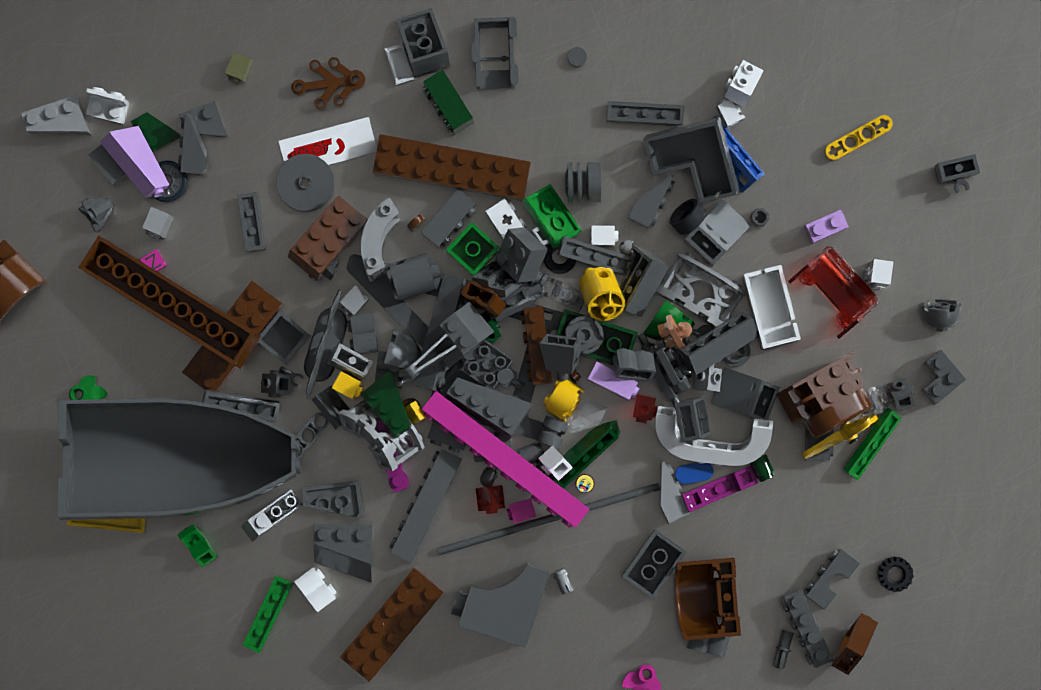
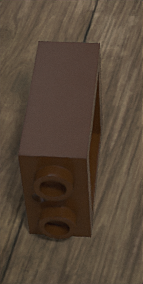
[831,613,878,675]

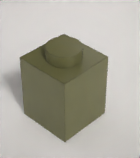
[225,52,253,84]

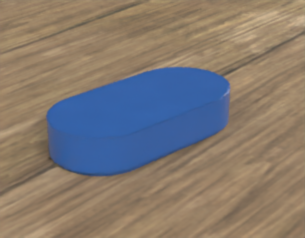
[675,462,714,484]

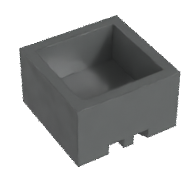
[258,310,311,365]

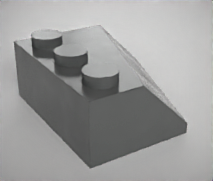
[314,524,373,583]

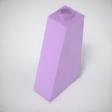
[100,126,169,198]

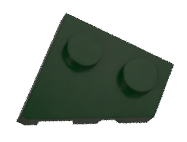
[130,112,181,153]

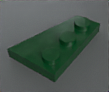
[360,370,412,438]

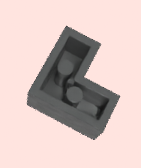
[921,350,966,405]

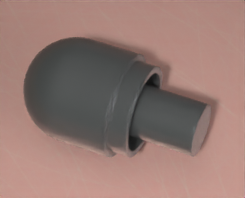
[480,467,498,487]

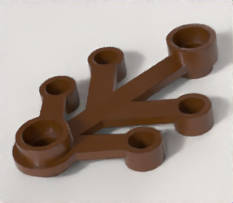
[291,57,365,109]

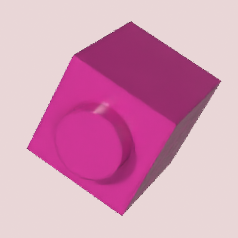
[506,498,536,523]

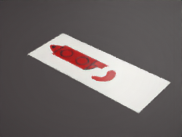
[279,117,377,165]

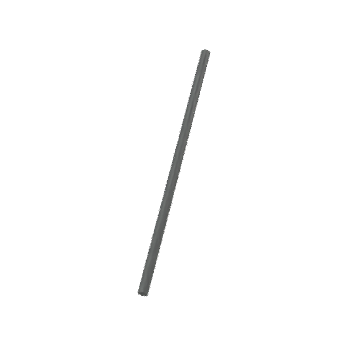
[437,483,660,555]

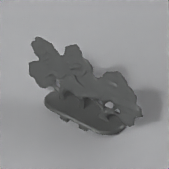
[304,290,347,400]

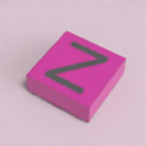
[140,249,167,272]

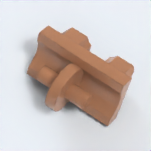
[658,315,692,350]

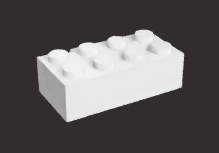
[742,265,801,350]

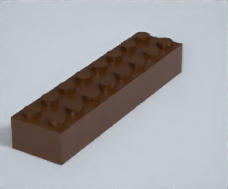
[373,134,531,201]

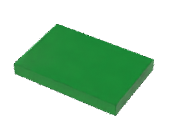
[522,184,582,249]

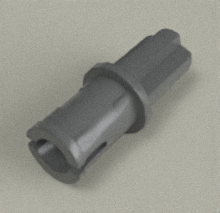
[774,630,794,669]

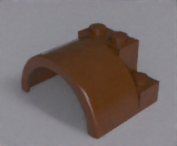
[0,240,46,322]
[674,557,741,640]

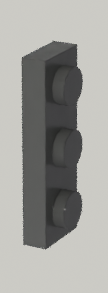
[237,192,265,252]

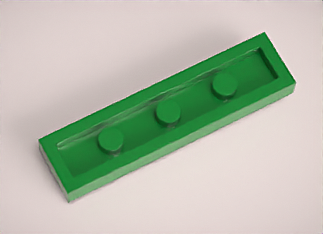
[843,407,902,481]
[242,575,294,654]

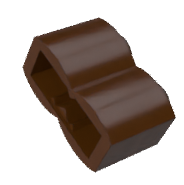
[461,281,506,316]

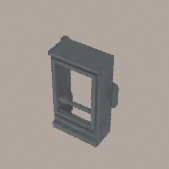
[471,17,518,89]

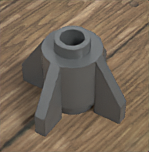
[78,197,114,232]

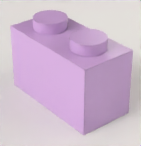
[804,210,849,244]

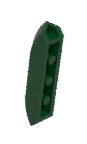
[548,420,620,489]

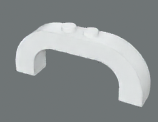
[656,406,773,466]

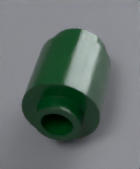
[749,454,775,482]

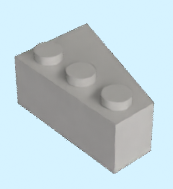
[21,95,91,134]

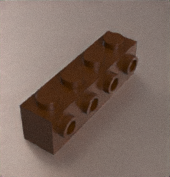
[520,306,552,386]

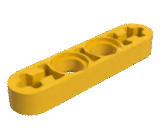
[825,115,893,161]

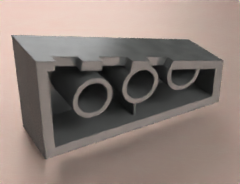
[446,378,532,440]

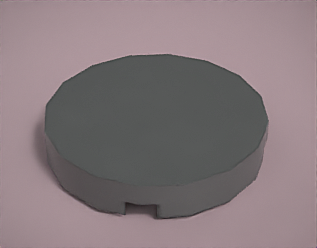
[565,316,604,354]

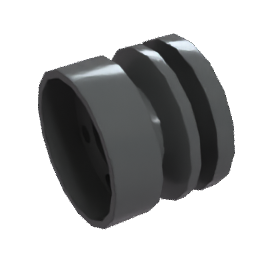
[565,162,601,203]

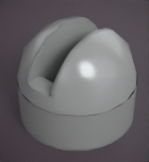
[619,240,634,256]

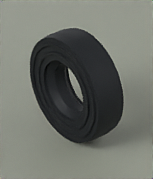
[543,243,576,274]

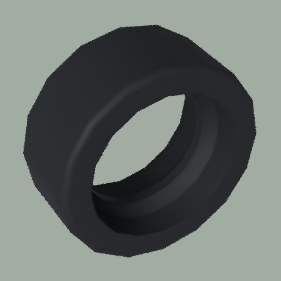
[670,199,707,235]

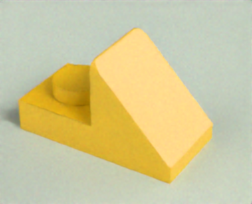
[405,401,426,425]

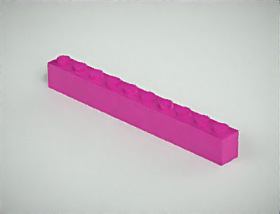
[422,391,590,528]

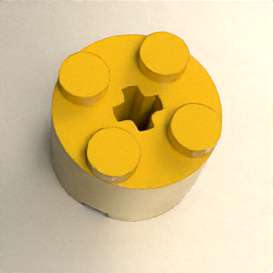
[543,379,585,422]

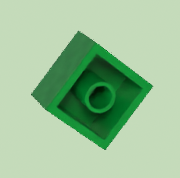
[446,222,500,276]

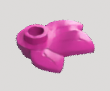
[622,664,661,690]

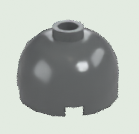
[923,299,962,332]

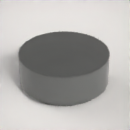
[568,47,587,67]

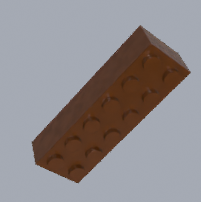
[182,281,284,392]
[340,567,444,682]

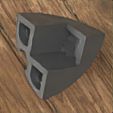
[384,328,422,369]

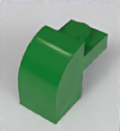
[177,524,218,568]

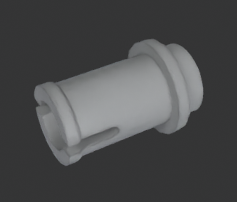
[553,569,573,595]

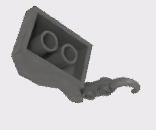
[396,302,494,386]

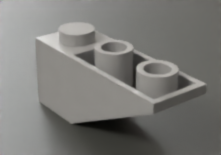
[660,461,690,523]
[241,490,302,542]

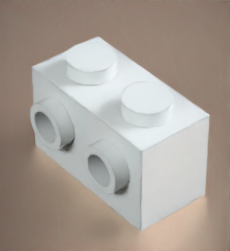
[724,60,763,107]
[864,259,893,290]

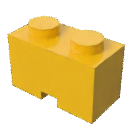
[332,371,364,400]

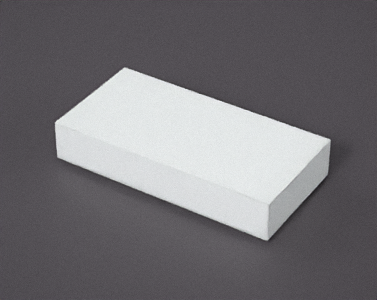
[385,43,414,86]

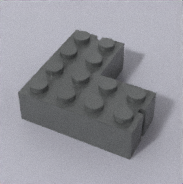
[643,117,739,203]

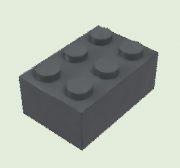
[621,529,687,599]

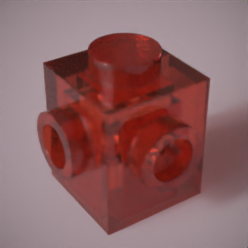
[632,394,658,424]
[475,485,505,514]

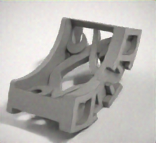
[361,198,400,283]
[656,252,747,328]
[338,400,425,471]

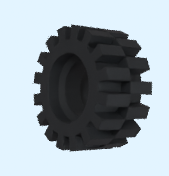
[878,556,914,592]

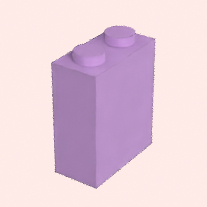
[587,362,639,401]

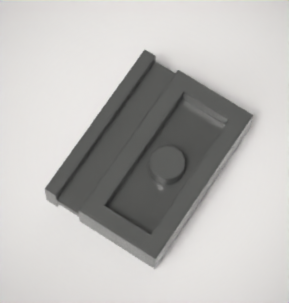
[311,386,349,430]

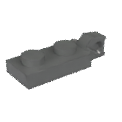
[496,284,544,321]

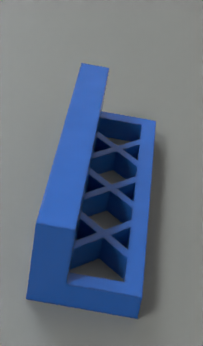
[713,116,765,193]

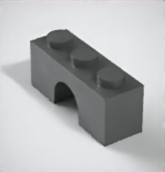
[805,549,860,610]

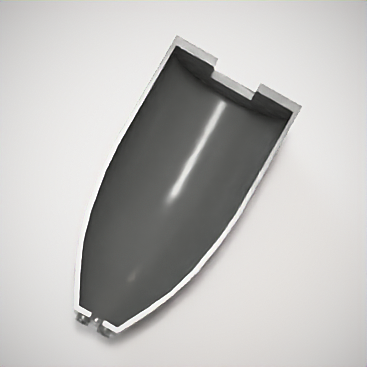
[58,398,300,520]

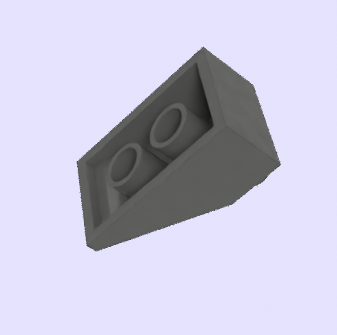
[396,8,450,76]

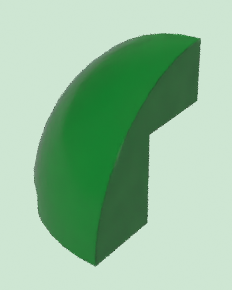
[644,300,695,340]

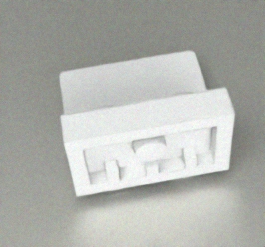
[85,86,129,125]

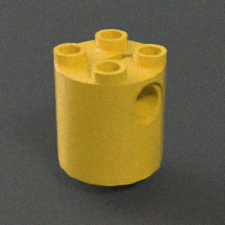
[579,267,625,321]

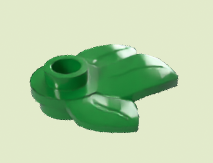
[69,375,108,400]

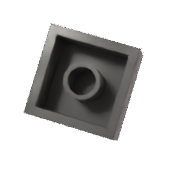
[495,227,548,283]

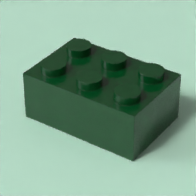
[422,69,474,135]

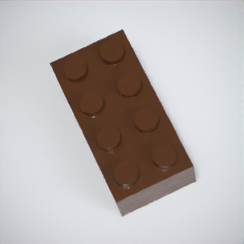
[287,195,368,281]

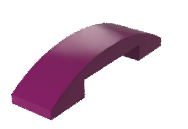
[682,466,758,512]

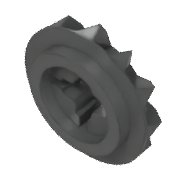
[722,344,751,367]

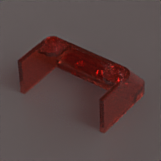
[788,246,879,339]

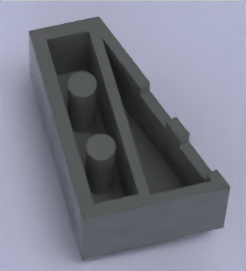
[620,245,669,317]

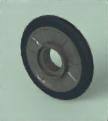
[153,160,187,202]

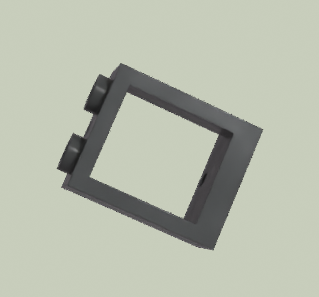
[674,396,711,442]

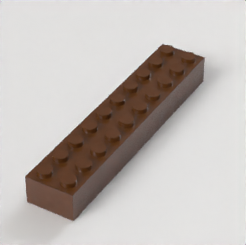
[78,235,261,369]

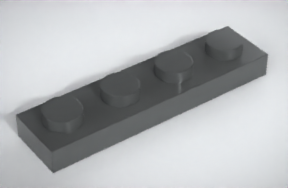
[607,101,684,125]
[557,236,632,276]
[202,390,280,422]

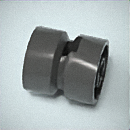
[536,416,569,450]

